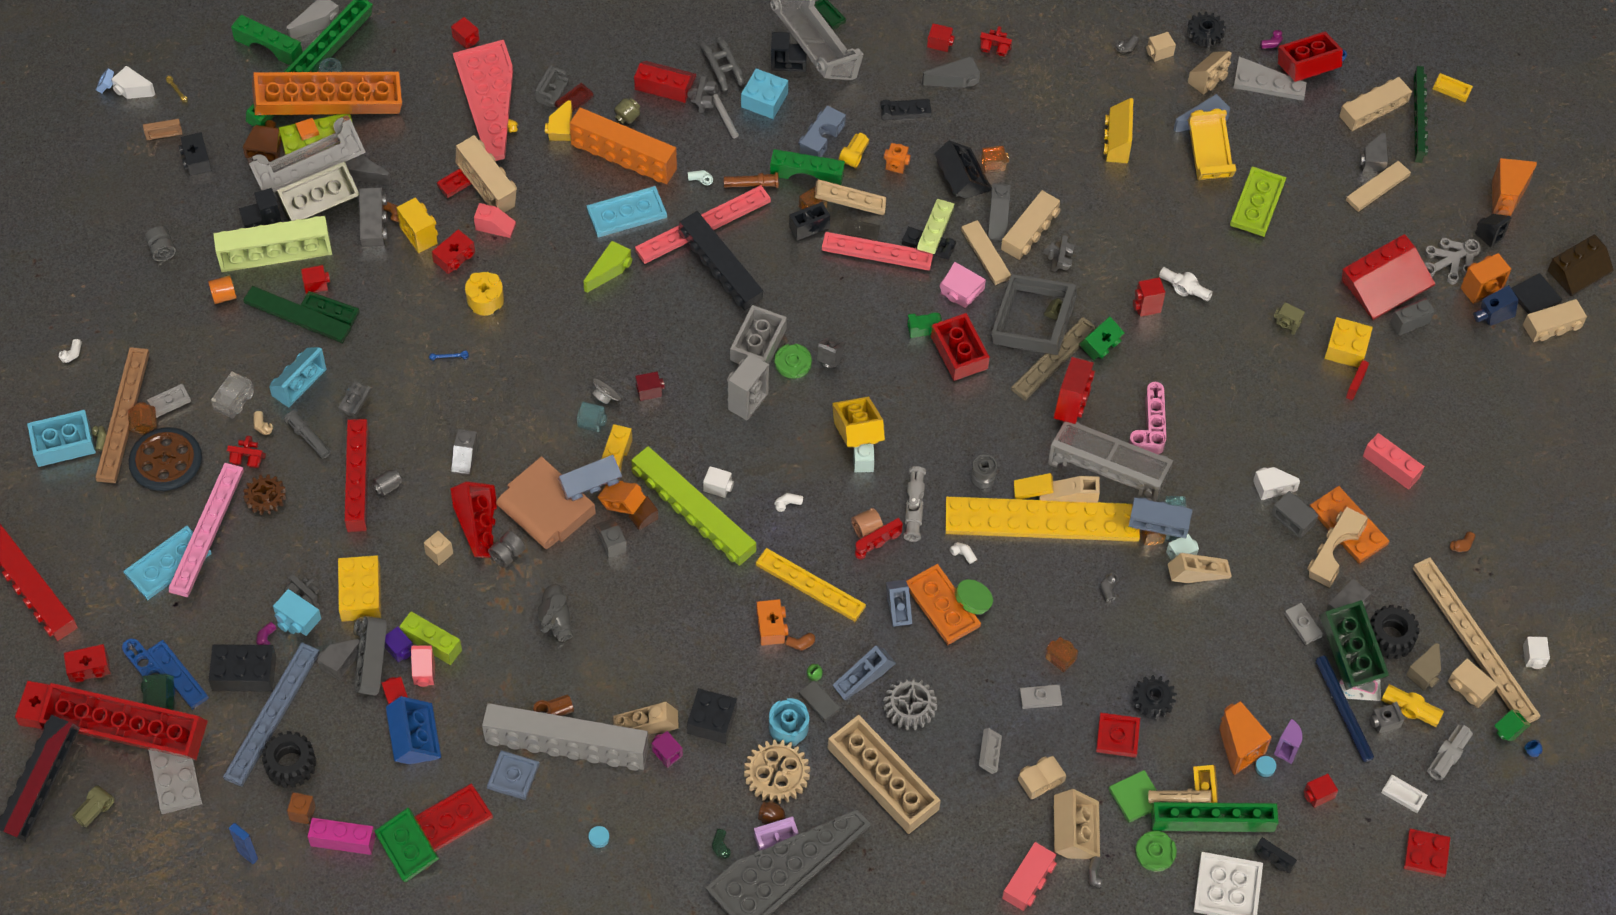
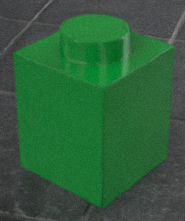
[1494,710,1531,741]

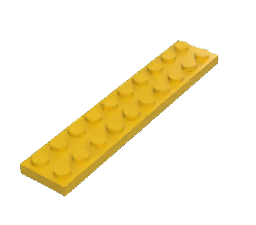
[945,497,1140,542]

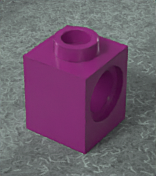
[651,731,683,768]

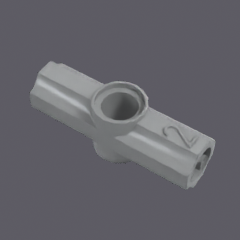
[1427,724,1473,781]

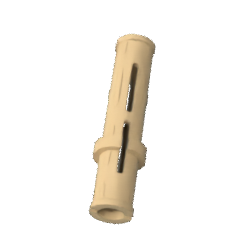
[1148,788,1211,803]

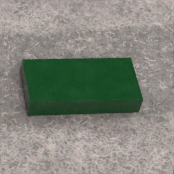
[814,0,846,30]

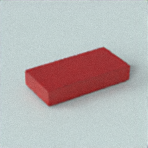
[1346,360,1369,400]

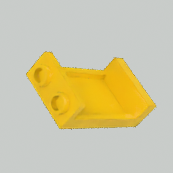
[1188,109,1236,180]

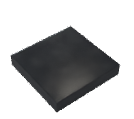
[1511,273,1562,314]

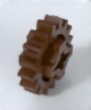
[243,474,286,515]

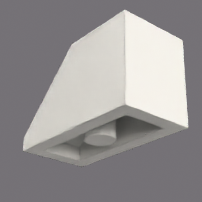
[111,66,155,99]
[1253,467,1300,500]

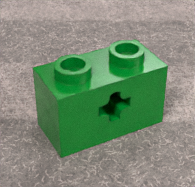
[1079,317,1125,361]

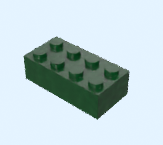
[1319,600,1389,690]

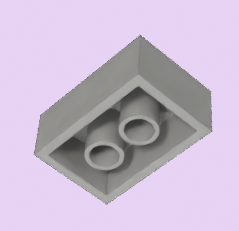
[730,305,787,364]
[727,353,769,420]

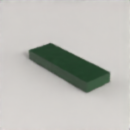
[301,291,360,326]

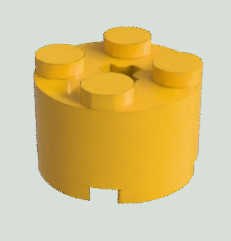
[465,272,504,315]

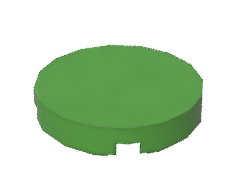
[775,344,812,379]
[955,579,993,614]
[1135,831,1177,872]

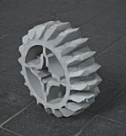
[883,678,938,730]

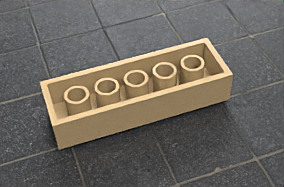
[828,715,941,834]

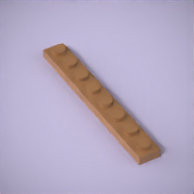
[95,347,150,483]

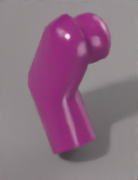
[1260,30,1283,49]

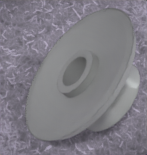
[593,379,621,404]

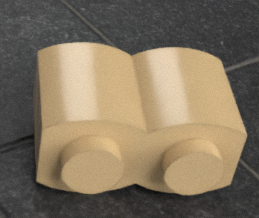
[1018,756,1066,799]

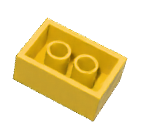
[832,396,885,447]
[338,555,381,622]

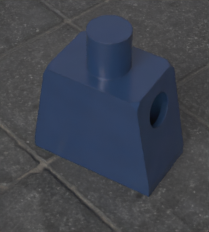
[1473,285,1518,326]

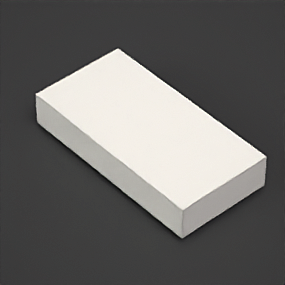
[1381,775,1428,813]

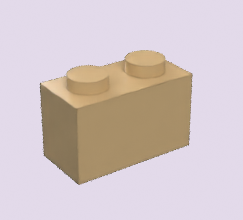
[1448,659,1498,708]

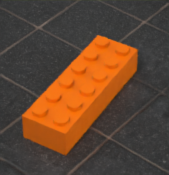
[570,107,677,184]

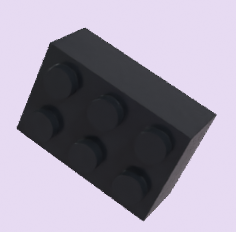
[209,644,276,692]

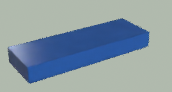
[229,823,258,864]

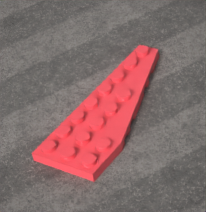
[453,40,513,161]

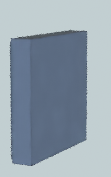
[487,750,540,800]

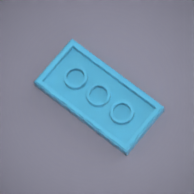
[586,186,667,238]
[123,525,211,600]

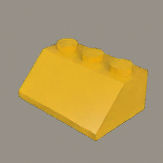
[1103,98,1133,163]

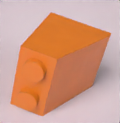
[1492,158,1537,216]
[1219,701,1272,775]

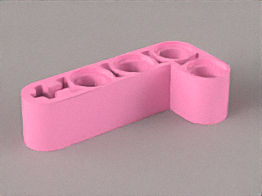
[1128,382,1166,455]

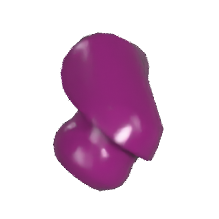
[256,622,277,645]

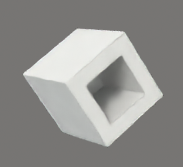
[703,466,734,498]
[1523,637,1550,669]

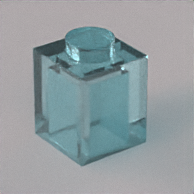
[577,402,607,432]

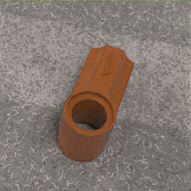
[533,694,574,716]

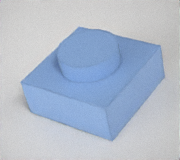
[96,69,114,93]

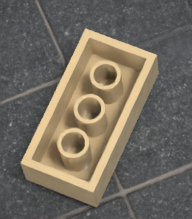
[455,135,517,213]

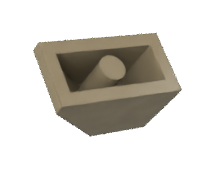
[1406,643,1441,691]

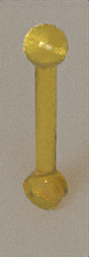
[166,76,188,103]

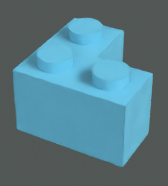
[273,589,322,636]

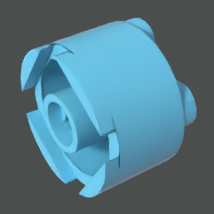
[769,698,809,746]

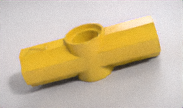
[1381,684,1444,727]

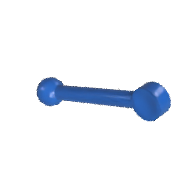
[429,351,469,360]

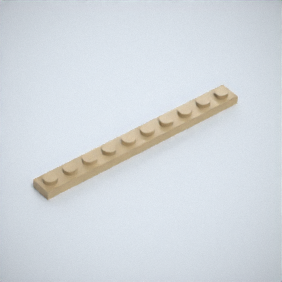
[1412,557,1540,723]

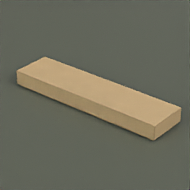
[1346,161,1411,212]
[815,179,886,215]
[961,220,1011,285]

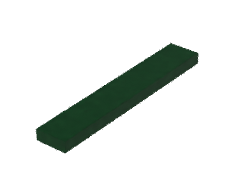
[243,286,351,343]

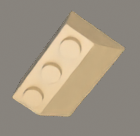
[1054,789,1100,859]

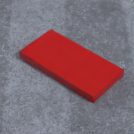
[415,783,493,852]

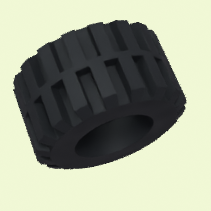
[1370,605,1420,660]
[262,731,316,788]

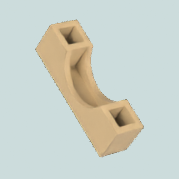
[1308,507,1368,588]

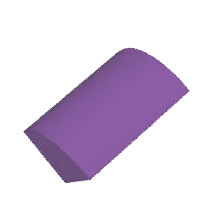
[1274,719,1302,764]

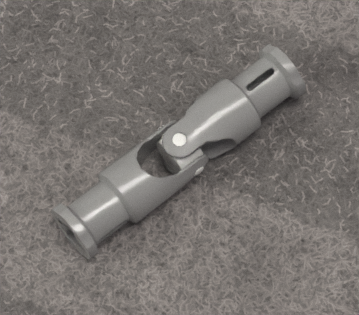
[904,466,926,542]

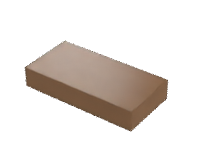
[143,119,183,140]

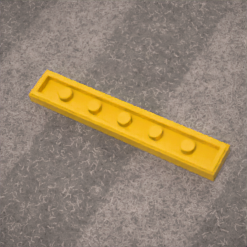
[756,548,866,622]

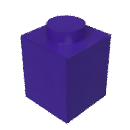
[384,626,413,663]

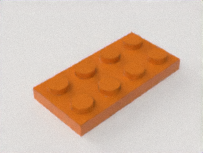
[1309,486,1390,564]
[906,564,981,645]

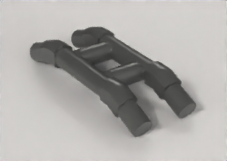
[700,36,746,92]

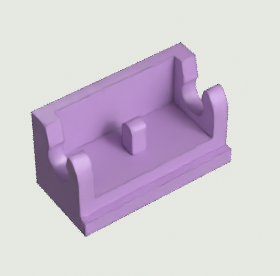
[754,817,799,851]

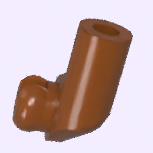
[785,633,815,651]

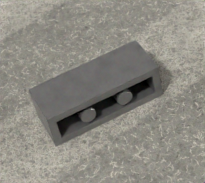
[359,188,387,247]

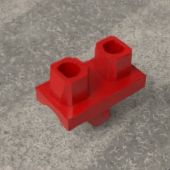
[980,26,1012,57]
[227,435,266,468]

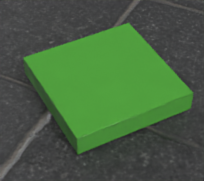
[1109,770,1157,823]

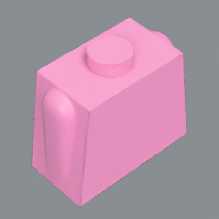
[939,262,986,308]

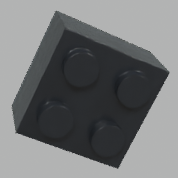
[687,688,737,744]

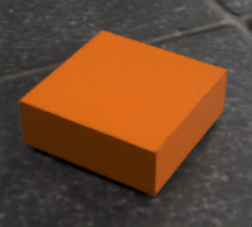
[295,118,319,141]

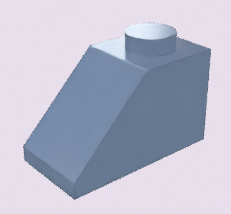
[886,580,912,627]

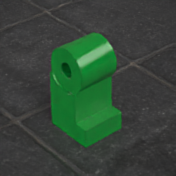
[907,313,942,338]

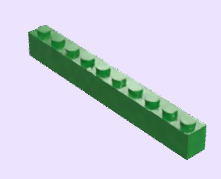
[246,0,373,127]

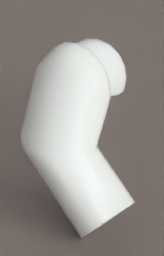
[775,493,803,512]
[950,542,978,564]

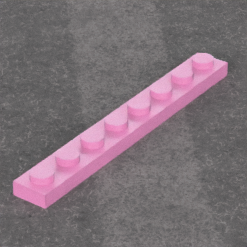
[169,463,244,597]

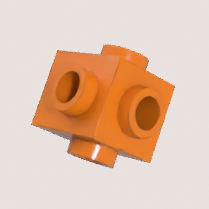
[884,143,911,174]

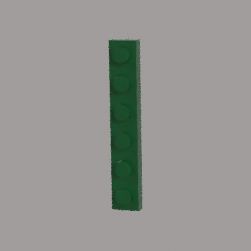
[1413,66,1428,163]

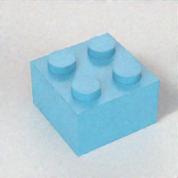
[741,68,788,119]

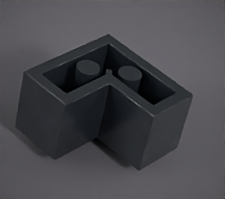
[771,32,807,72]
[239,188,282,228]

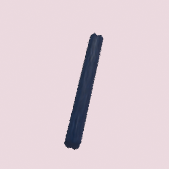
[1316,655,1374,762]

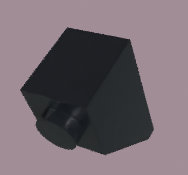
[1475,214,1512,248]

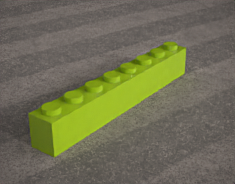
[631,446,756,566]

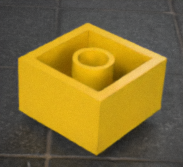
[396,197,438,254]
[1324,317,1373,368]

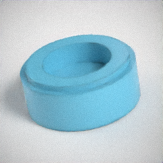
[1255,756,1276,777]
[589,826,609,848]

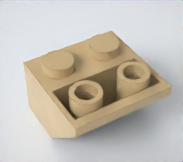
[1188,51,1232,95]

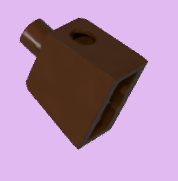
[243,120,281,162]

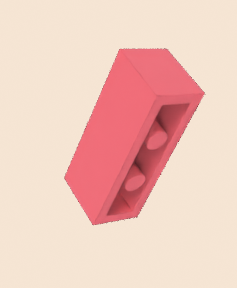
[1363,433,1425,490]
[1002,842,1057,911]

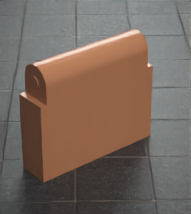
[496,456,596,549]

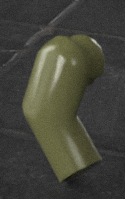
[92,425,107,451]

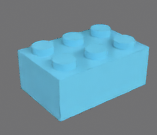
[27,410,96,467]

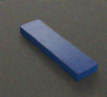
[147,640,209,710]

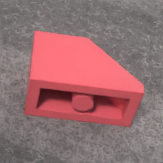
[474,203,516,238]
[411,646,435,687]

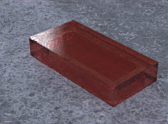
[555,82,594,112]

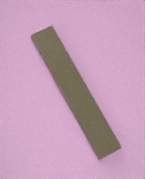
[1011,317,1097,401]

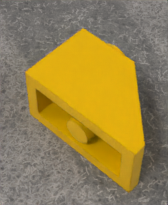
[545,101,572,141]
[1193,765,1218,803]

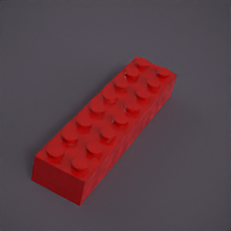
[38,683,208,760]

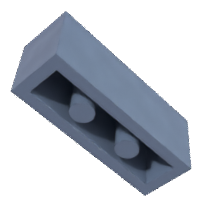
[558,455,622,501]
[1128,497,1192,539]

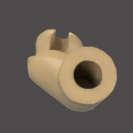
[254,411,273,435]

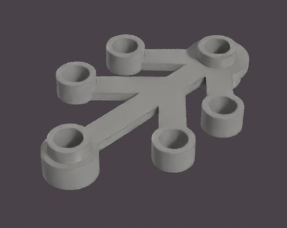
[1424,238,1481,285]

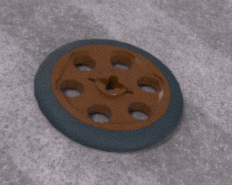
[128,427,202,491]

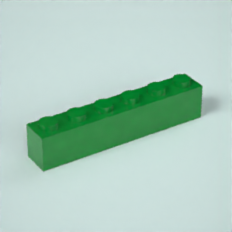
[1151,802,1279,832]

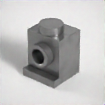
[1370,702,1404,734]

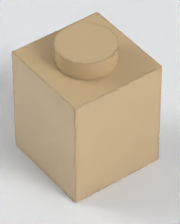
[1146,32,1176,62]
[424,531,453,566]

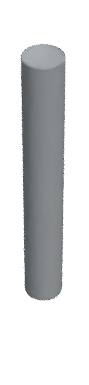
[712,94,739,139]

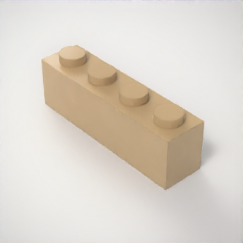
[1339,77,1412,131]
[1001,190,1061,260]

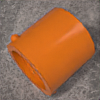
[208,275,237,304]

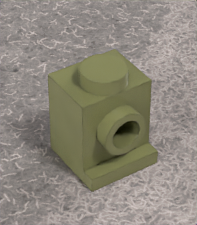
[1274,302,1305,335]

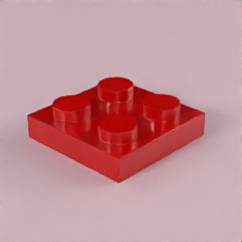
[1096,712,1140,758]
[1404,829,1451,878]

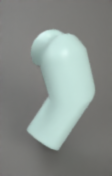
[687,170,713,185]

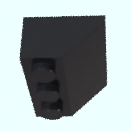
[934,140,992,199]

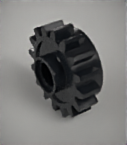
[1187,11,1226,47]
[1132,675,1177,719]

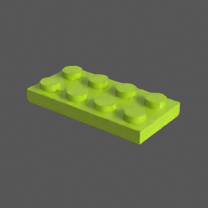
[279,114,352,155]
[1230,166,1287,237]

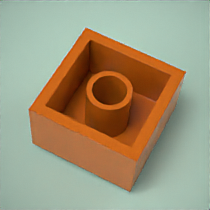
[1461,253,1511,304]

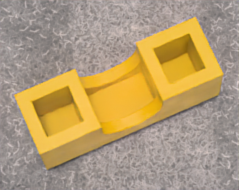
[601,424,632,486]

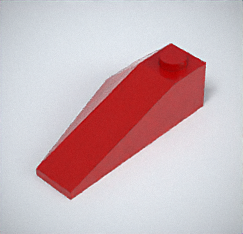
[450,481,497,558]

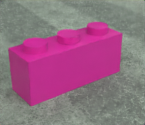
[307,818,376,855]

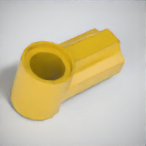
[839,133,869,168]

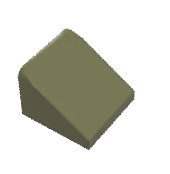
[1044,298,1063,321]

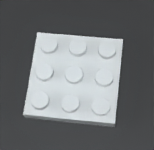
[1193,852,1263,915]

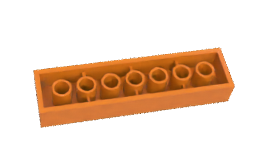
[252,72,402,115]

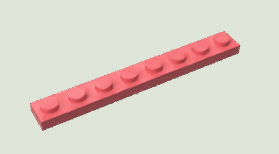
[635,185,771,264]

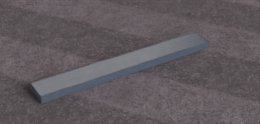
[223,643,320,787]

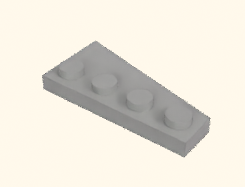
[1233,56,1307,101]

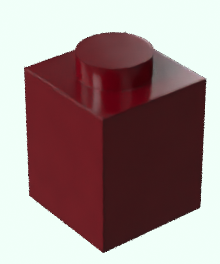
[635,371,665,401]

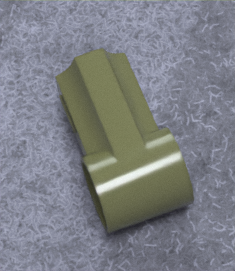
[72,785,115,828]

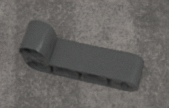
[353,616,387,696]

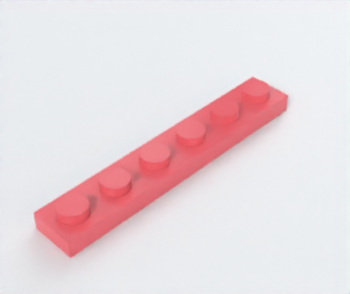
[822,232,933,271]

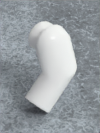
[58,339,82,363]

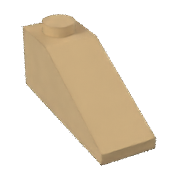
[1168,553,1232,583]

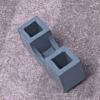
[798,106,846,157]

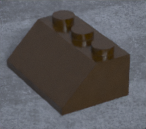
[1547,234,1614,296]

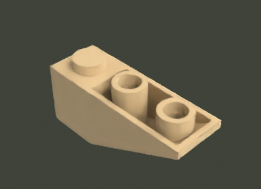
[1039,476,1100,503]
[613,702,679,734]

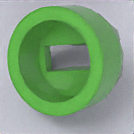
[807,664,823,681]

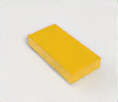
[1433,73,1473,102]
[1014,473,1054,499]

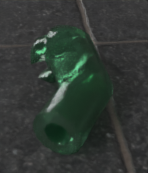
[712,829,731,859]

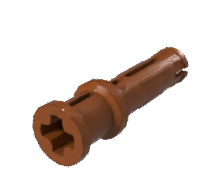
[724,172,779,188]

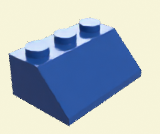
[386,696,441,764]

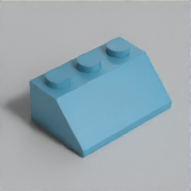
[269,347,327,408]

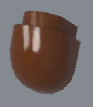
[758,801,786,825]

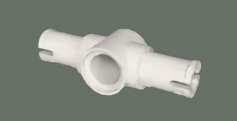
[1159,267,1213,302]

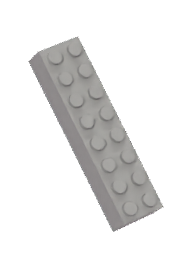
[482,703,649,770]

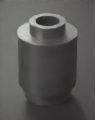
[372,469,402,496]

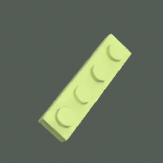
[917,199,955,254]

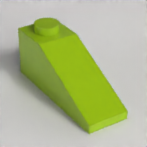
[583,241,632,293]

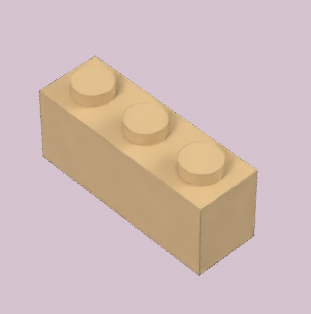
[1523,299,1587,342]

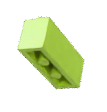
[399,611,462,665]

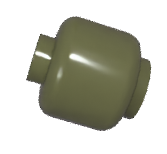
[614,98,640,125]

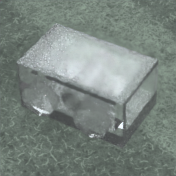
[211,372,254,419]

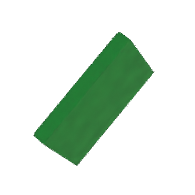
[375,808,439,883]

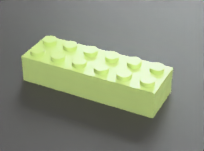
[213,216,332,272]

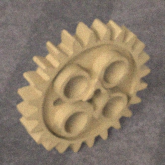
[744,740,810,804]

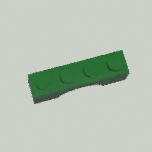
[231,15,303,65]
[770,149,845,185]

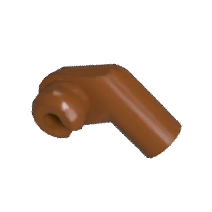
[383,202,399,222]
[1450,532,1475,552]

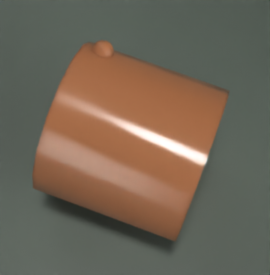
[851,508,883,539]

